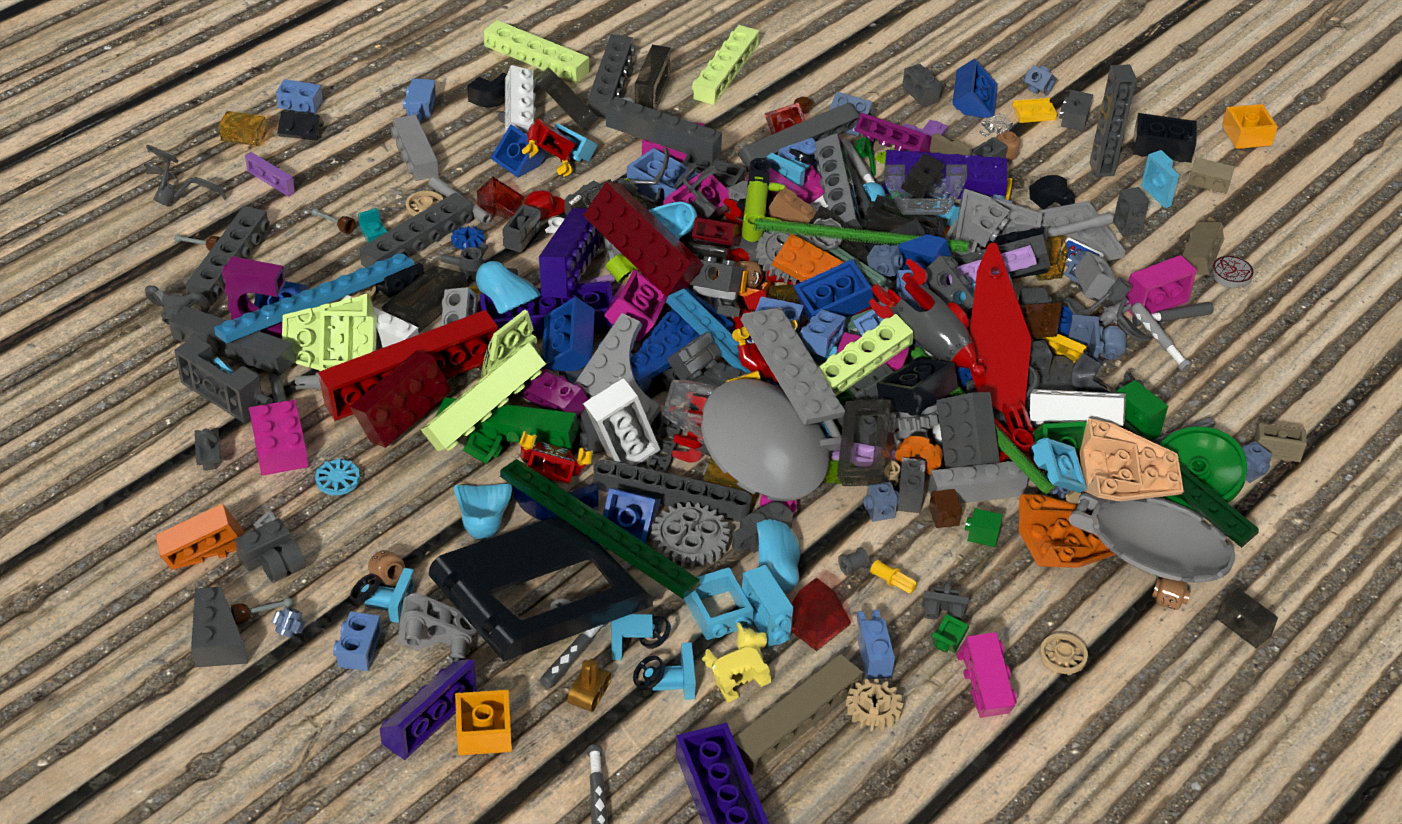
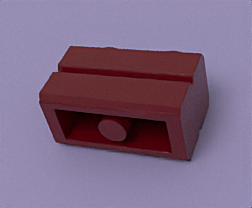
[692,217,742,247]

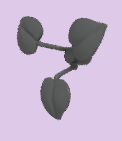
[144,145,226,207]
[618,147,669,210]
[668,162,718,219]
[1063,277,1152,341]

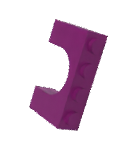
[222,256,286,339]

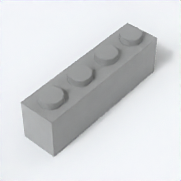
[390,114,439,181]
[928,461,1028,504]

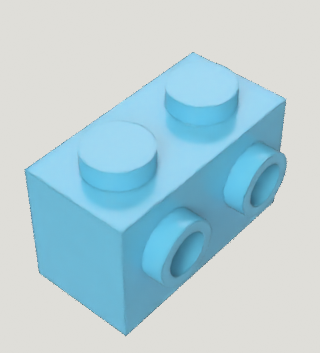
[554,123,598,162]

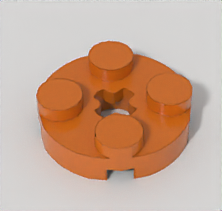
[895,436,943,475]

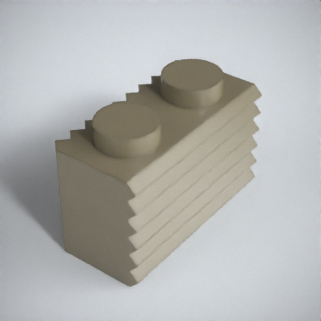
[1188,157,1235,194]
[1254,422,1307,462]

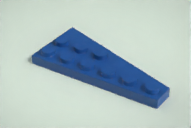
[630,288,733,386]

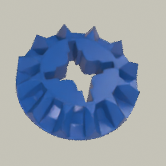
[451,225,485,250]

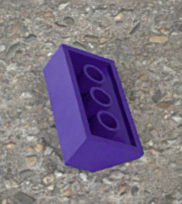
[380,659,477,760]

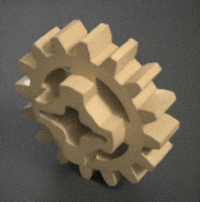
[846,679,903,731]

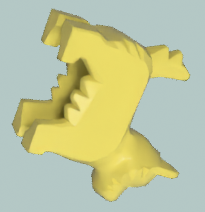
[702,622,771,703]

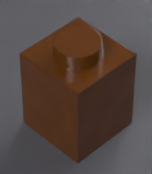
[929,489,962,528]

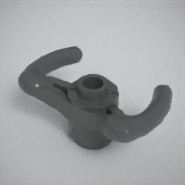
[145,285,210,325]

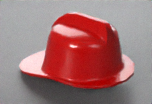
[524,190,565,221]

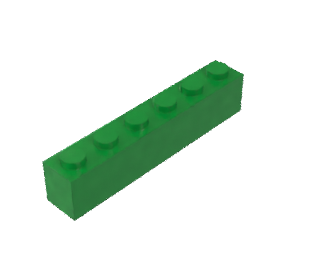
[436,397,579,449]

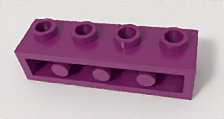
[855,112,932,153]
[516,368,588,417]

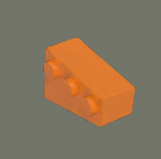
[156,503,245,570]

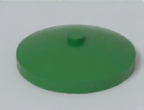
[1159,426,1247,511]

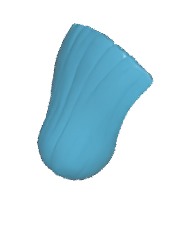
[648,202,697,239]
[476,261,541,314]
[453,483,512,539]
[757,519,800,595]

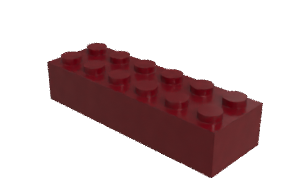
[583,182,704,297]

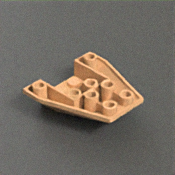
[1080,418,1184,501]

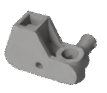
[397,593,476,663]

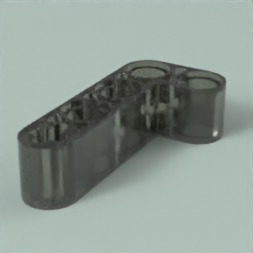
[535,67,600,132]

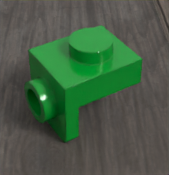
[462,430,502,464]
[931,614,969,653]

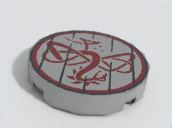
[1211,256,1254,288]

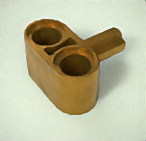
[567,658,612,712]

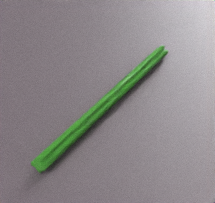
[753,218,969,254]
[911,346,1055,494]

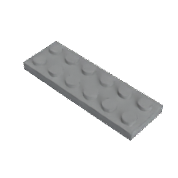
[740,307,845,425]

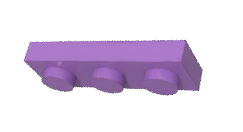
[245,152,295,197]

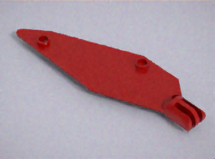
[969,243,1034,434]

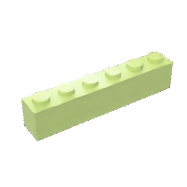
[420,342,546,451]

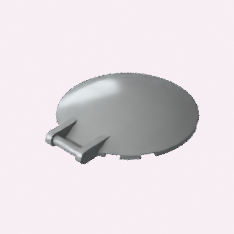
[701,379,848,501]
[1069,493,1235,583]

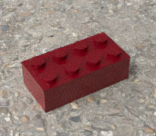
[350,350,452,448]

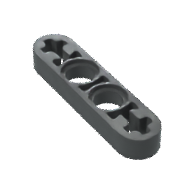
[646,411,683,473]

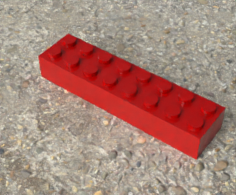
[318,310,498,421]

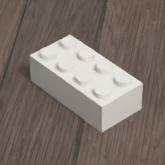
[583,378,660,466]

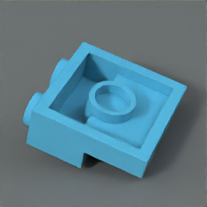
[1141,150,1179,208]
[1032,438,1087,493]

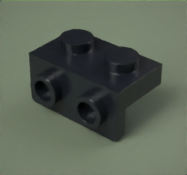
[277,110,324,141]
[375,263,426,298]

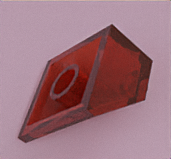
[764,102,805,135]
[477,176,524,220]
[791,577,851,652]

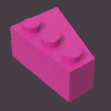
[956,632,1017,718]

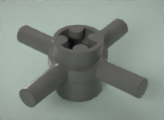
[441,243,488,288]

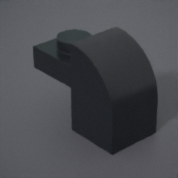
[467,73,507,108]
[1029,175,1075,210]
[1072,350,1111,393]

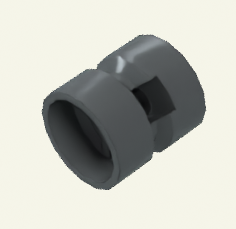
[259,539,306,583]

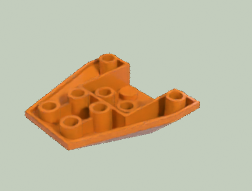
[1019,494,1116,568]

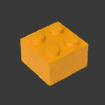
[1222,104,1278,149]
[455,690,512,756]

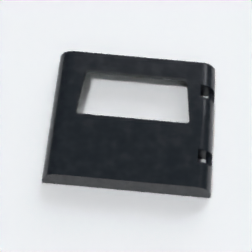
[429,516,653,662]

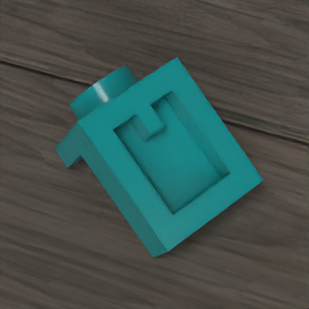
[358,208,387,243]

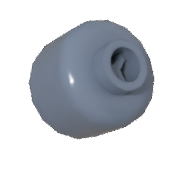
[1100,326,1127,360]

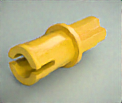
[870,560,917,594]

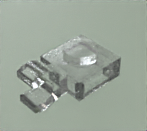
[979,113,1013,137]

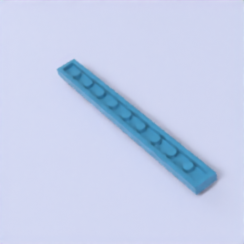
[214,253,415,344]
[666,289,832,439]

